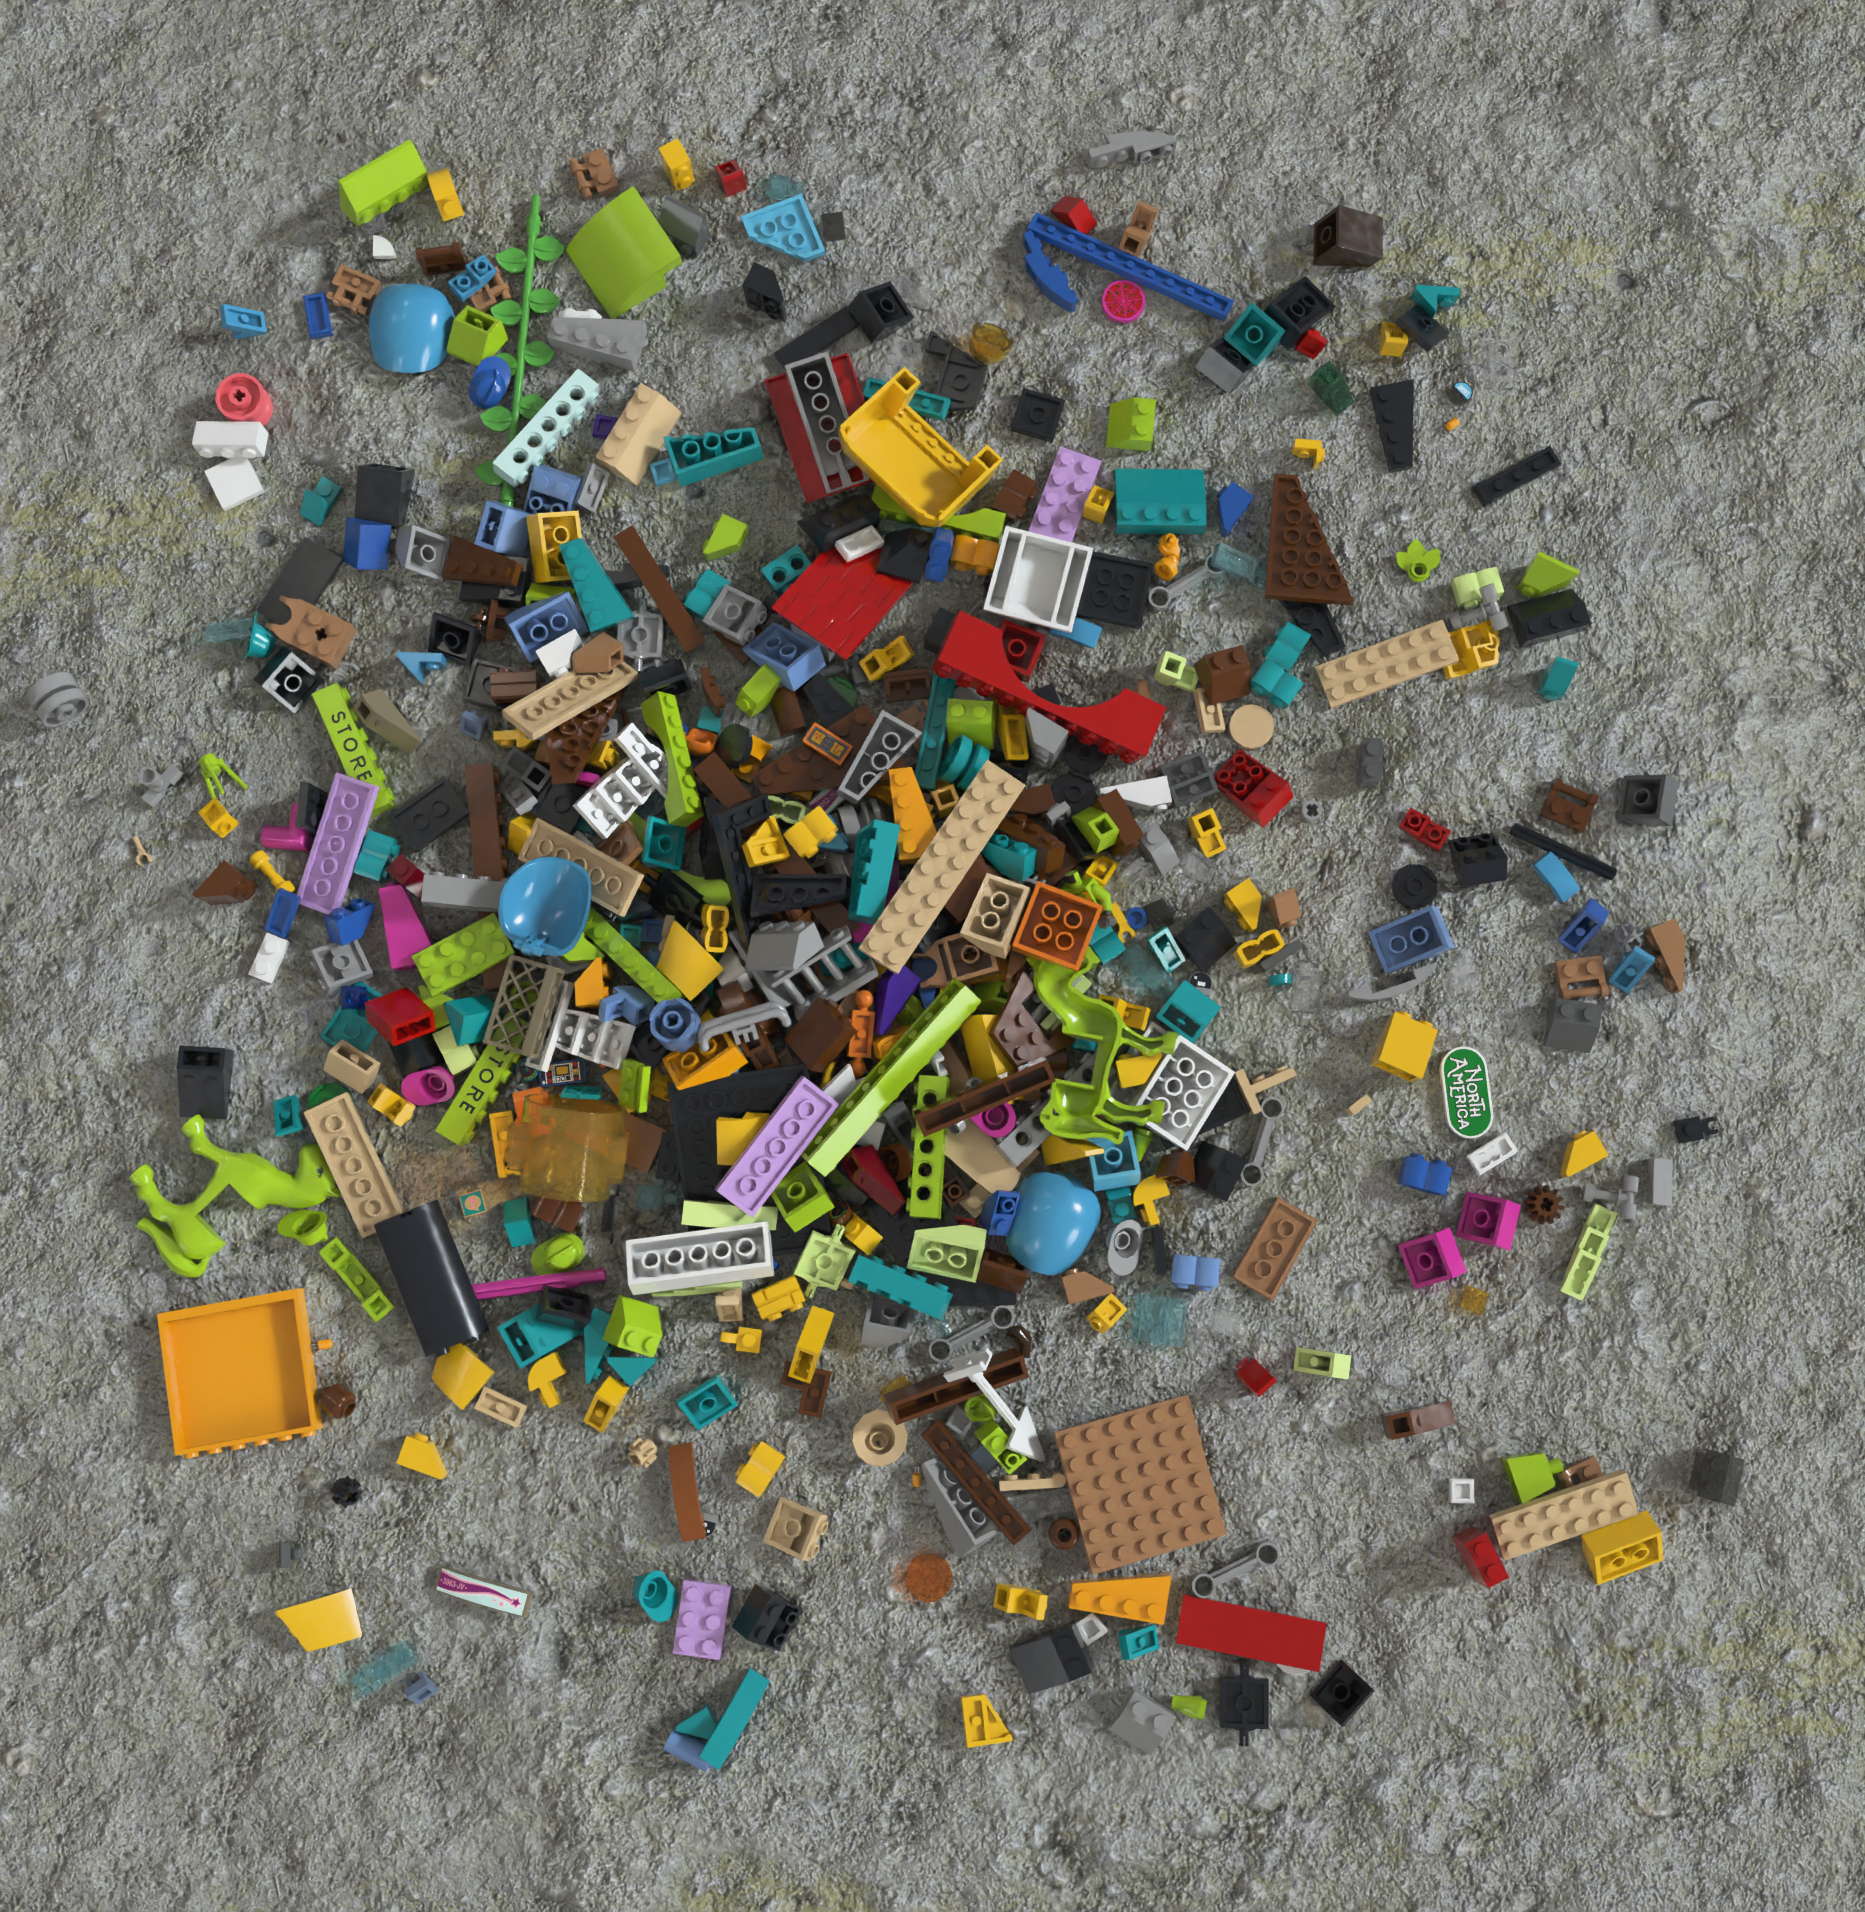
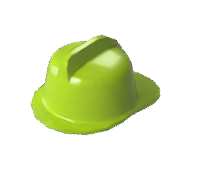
[277,1210,328,1246]
[531,1233,585,1276]

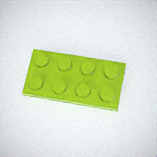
[412,913,516,997]

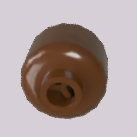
[320,1383,356,1419]
[1048,1517,1080,1550]

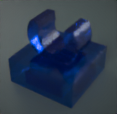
[341,985,369,1011]

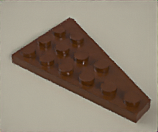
[1264,474,1354,606]
[751,704,907,796]

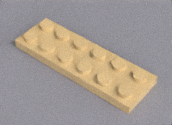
[1314,619,1459,710]
[503,661,638,740]
[517,818,644,917]
[304,1092,404,1239]
[1489,1469,1639,1561]

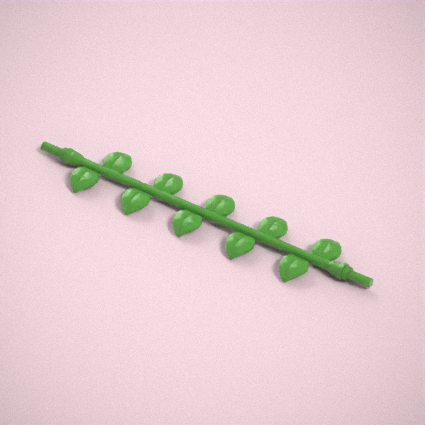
[475,194,564,507]

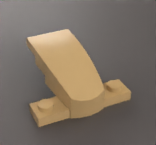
[945,1118,1041,1219]

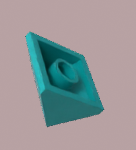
[1224,302,1285,367]
[641,816,687,871]
[443,995,503,1047]
[676,1374,738,1430]

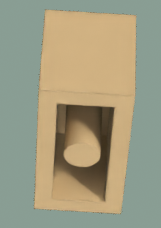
[323,1039,381,1094]

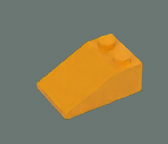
[662,1031,748,1090]

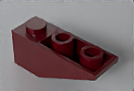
[841,1144,906,1215]

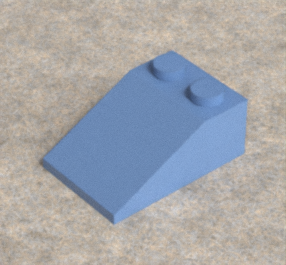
[503,591,589,663]
[742,622,826,691]
[1368,905,1455,974]

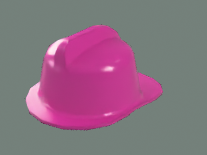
[401,1066,455,1105]
[970,1102,1016,1138]

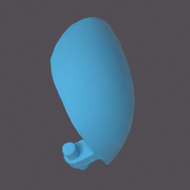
[369,283,455,373]
[498,857,591,957]
[1005,1170,1101,1275]

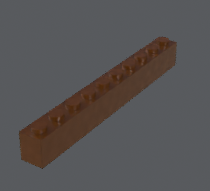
[693,752,862,937]
[465,763,519,992]

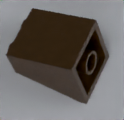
[1313,205,1384,267]

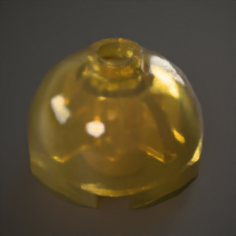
[968,322,1014,365]

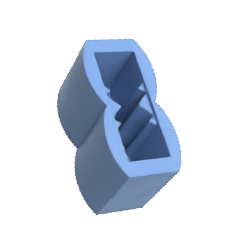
[1170,1254,1220,1291]

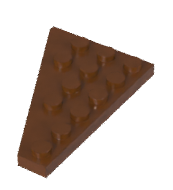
[539,682,628,785]

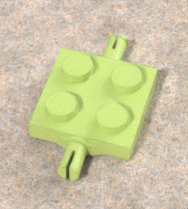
[793,1224,856,1298]

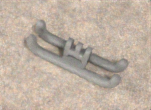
[697,1002,791,1052]

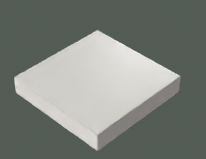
[204,456,265,511]

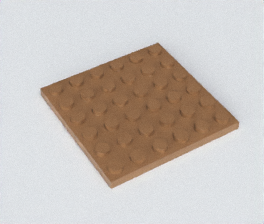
[1053,1394,1227,1575]

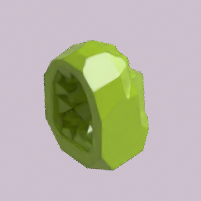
[895,995,924,1026]

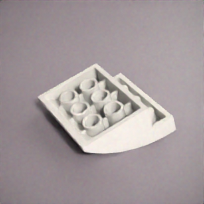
[1108,1021,1235,1151]

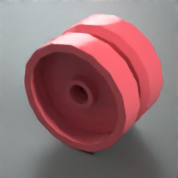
[215,373,273,426]

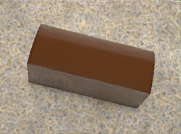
[770,686,807,739]

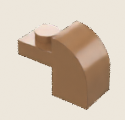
[1118,200,1159,258]

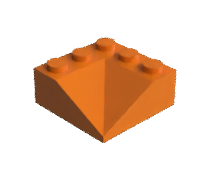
[1011,881,1103,972]

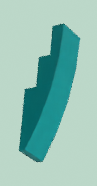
[698,1668,770,1770]

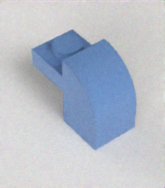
[598,986,655,1026]

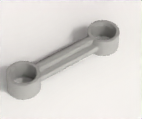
[1147,553,1227,612]
[1239,1097,1284,1187]
[929,1305,1014,1362]
[1190,1541,1280,1598]

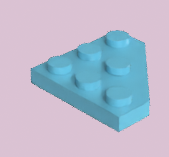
[741,194,826,262]

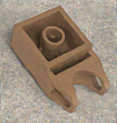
[264,595,357,670]
[912,933,1000,990]

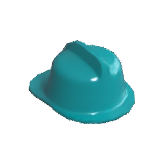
[244,611,275,660]
[633,1570,678,1622]

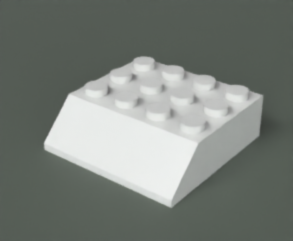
[983,526,1093,633]

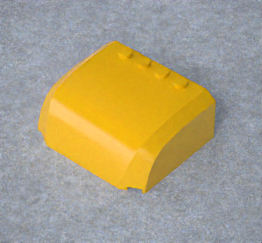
[839,367,1003,527]

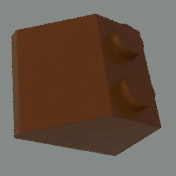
[1193,645,1251,706]
[192,860,258,905]

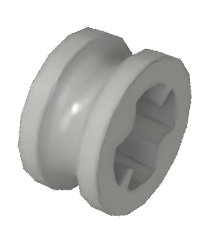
[1300,800,1323,822]

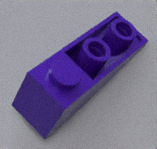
[873,965,921,1035]

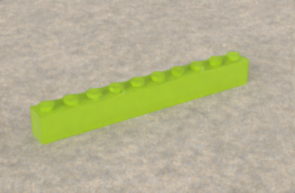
[801,977,982,1177]

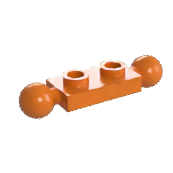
[846,990,875,1078]

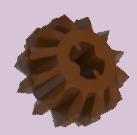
[1523,1185,1565,1225]

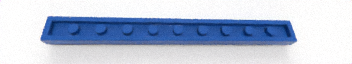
[1027,212,1234,322]

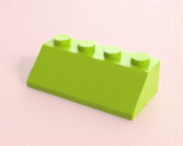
[338,139,428,227]

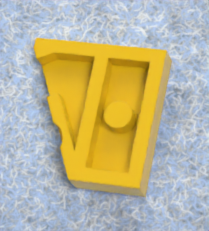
[742,815,790,867]
[960,1693,1013,1748]

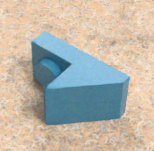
[219,304,267,339]
[397,652,447,684]
[1608,946,1655,993]

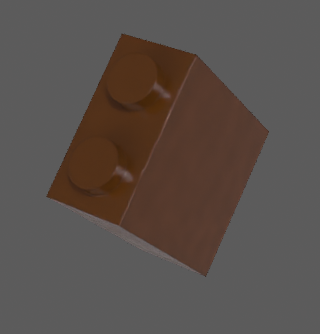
[1091,788,1145,859]
[784,997,857,1073]

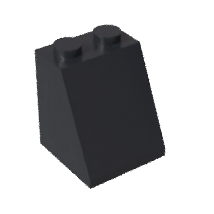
[354,463,415,529]

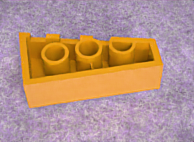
[889,767,937,865]
[1067,1572,1171,1625]

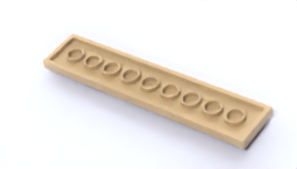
[858,760,1026,975]

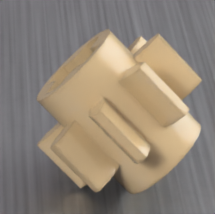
[628,1437,657,1469]

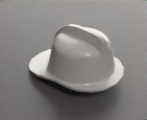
[1106,1220,1144,1276]

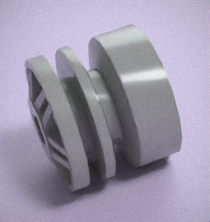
[838,797,886,853]

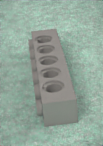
[994,1051,1116,1168]

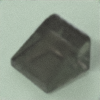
[821,212,846,242]
[1143,898,1174,932]

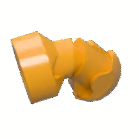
[1154,533,1180,581]

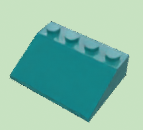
[1115,468,1206,535]

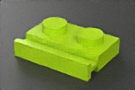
[619,1058,651,1113]

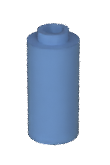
[663,1727,714,1772]

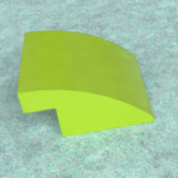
[565,186,682,319]

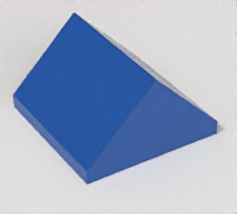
[343,517,391,570]

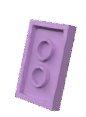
[673,1579,732,1660]

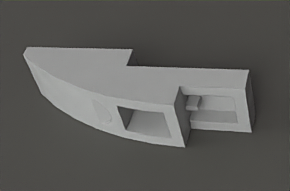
[1087,131,1177,168]

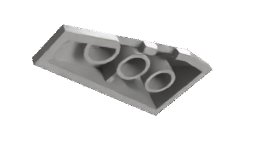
[921,1456,1001,1558]

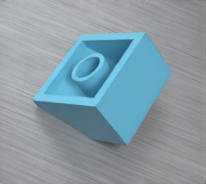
[1086,1131,1141,1192]

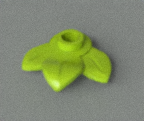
[1396,539,1440,582]

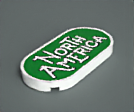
[1439,1046,1493,1139]

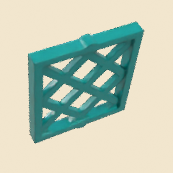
[561,1085,604,1100]

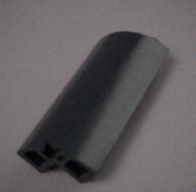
[374,1200,489,1357]

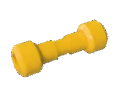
[249,850,296,893]

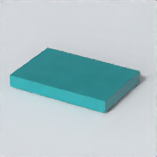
[319,981,383,1053]

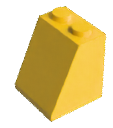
[1370,1011,1438,1083]

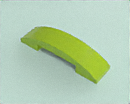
[318,1237,395,1323]

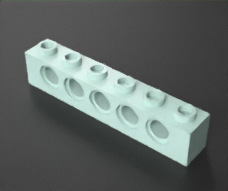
[493,369,600,488]

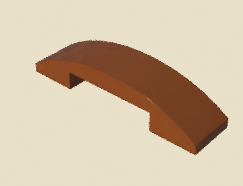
[669,1442,707,1542]

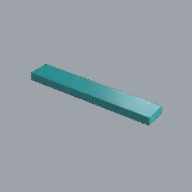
[914,672,956,791]

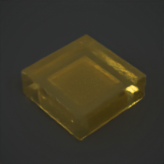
[1458,1285,1489,1315]

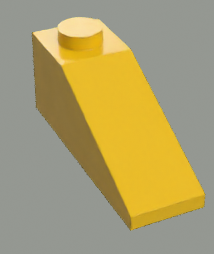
[1041,1134,1105,1166]

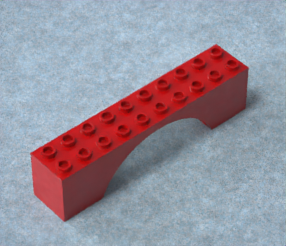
[931,611,1167,764]

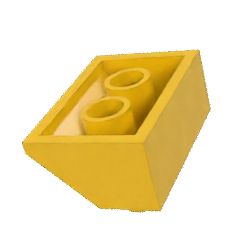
[526,511,582,584]
[1581,1510,1663,1585]

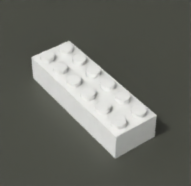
[626,1221,774,1295]

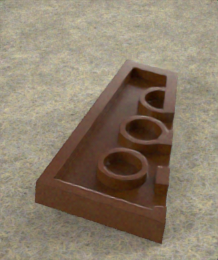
[442,535,523,586]

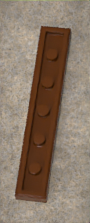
[614,525,706,653]
[921,1419,1032,1546]

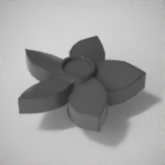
[505,1072,523,1098]

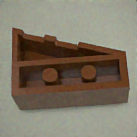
[994,813,1066,874]

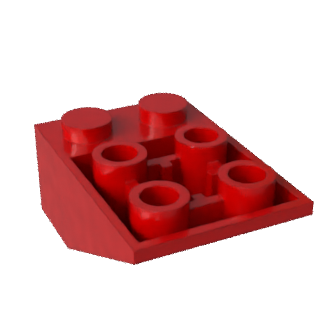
[1213,749,1294,828]

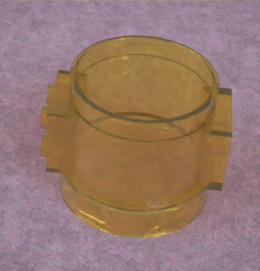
[504,1094,631,1202]

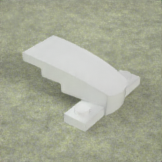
[573,723,668,839]
[525,980,636,1072]

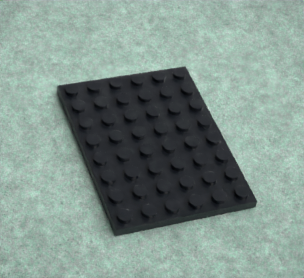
[667,1063,831,1256]

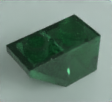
[1308,361,1354,416]

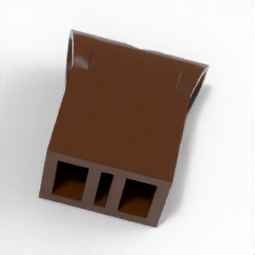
[943,853,1006,925]

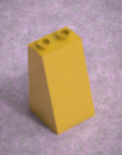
[960,1015,1024,1104]

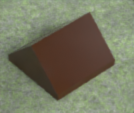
[976,1248,1029,1294]

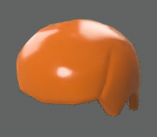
[684,728,718,757]

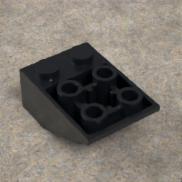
[177,1045,234,1120]

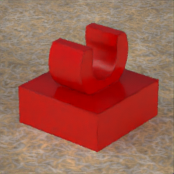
[1295,328,1327,360]

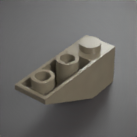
[352,689,421,754]

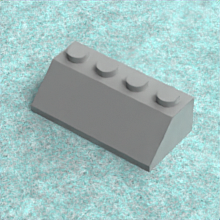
[728,929,803,1012]

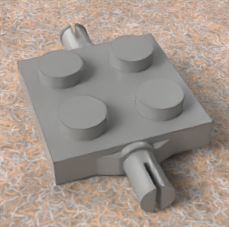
[617,597,665,673]

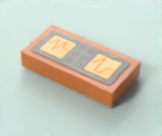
[802,722,853,767]

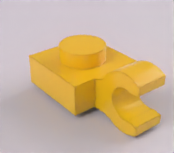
[1110,902,1135,944]
[720,1327,762,1353]

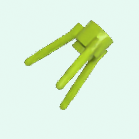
[198,753,247,799]

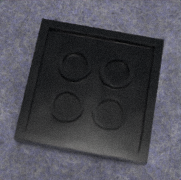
[1076,551,1154,629]
[863,1167,959,1264]

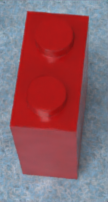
[365,987,436,1046]
[1452,1526,1509,1588]

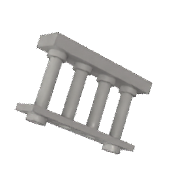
[768,925,879,1021]

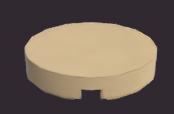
[1228,704,1274,750]

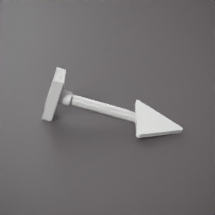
[822,1050,948,1108]
[943,1348,1046,1462]

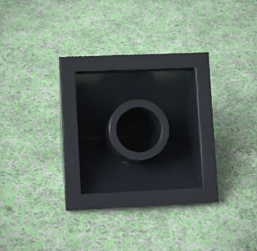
[428,612,483,667]
[388,1031,445,1079]
[536,1285,591,1331]
[1310,1659,1375,1727]

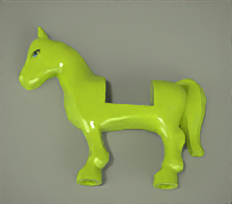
[1026,951,1177,1145]
[129,1114,342,1278]

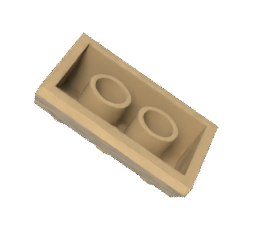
[960,873,1031,959]

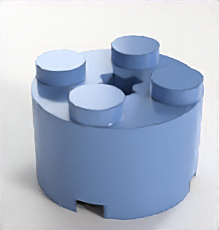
[649,998,702,1053]

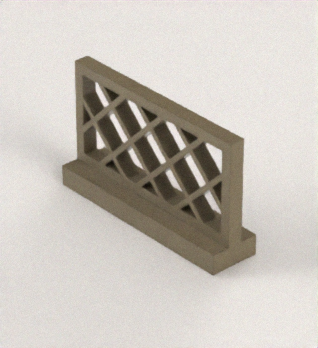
[482,954,565,1059]

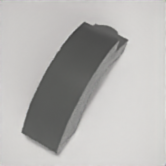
[883,1101,933,1169]

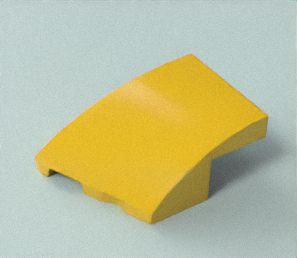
[1443,620,1500,680]
[656,920,724,1001]
[716,1112,770,1165]
[432,1342,495,1410]
[275,1589,362,1652]

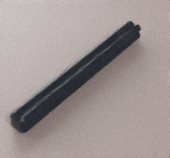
[1510,823,1617,880]

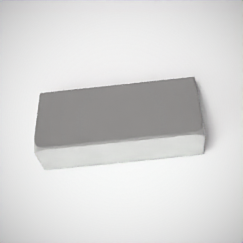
[1647,1158,1673,1206]

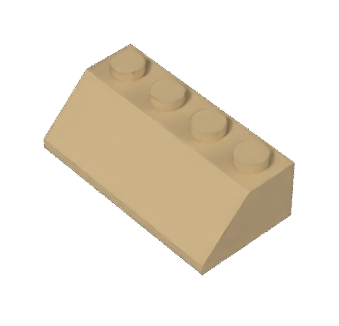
[596,383,682,487]

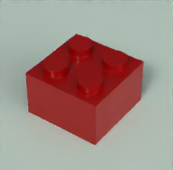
[1000,620,1046,683]

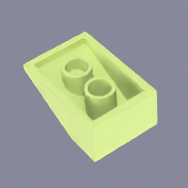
[907,1225,987,1283]

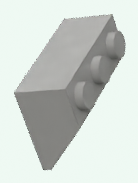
[1025,708,1069,770]
[745,920,824,970]

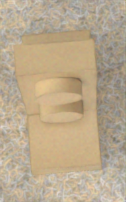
[1233,1066,1297,1116]
[715,1288,744,1322]

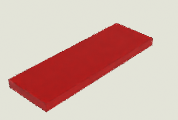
[1176,1594,1327,1672]

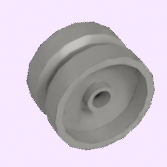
[26,672,89,727]

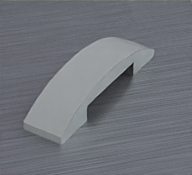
[1344,963,1436,1002]

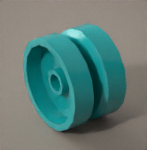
[938,734,990,791]

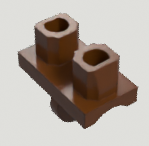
[470,599,509,644]

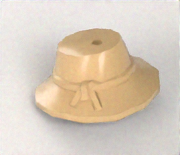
[851,1409,908,1467]

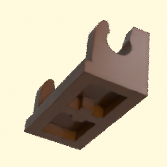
[884,668,931,703]

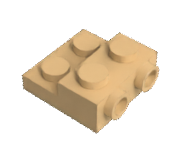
[762,1496,828,1561]

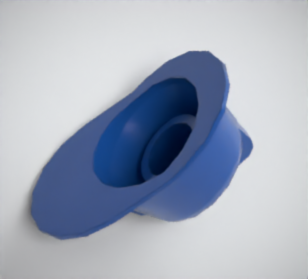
[468,356,511,408]

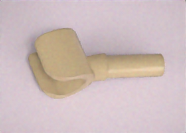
[132,836,153,866]

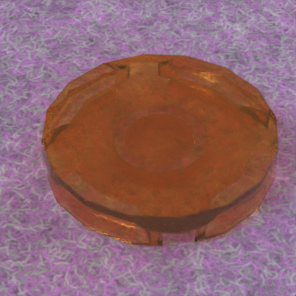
[905,1553,953,1602]

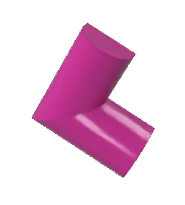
[261,803,312,852]

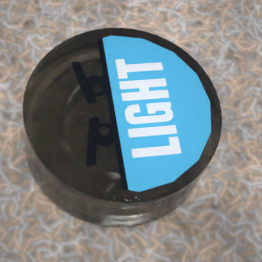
[1449,382,1473,406]

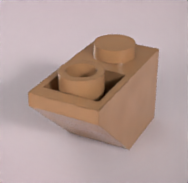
[572,632,624,673]

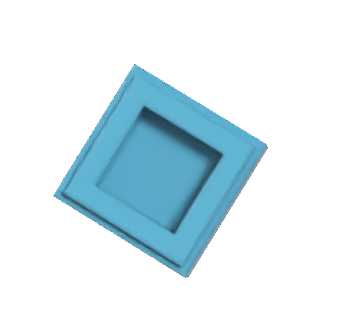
[649,458,677,487]

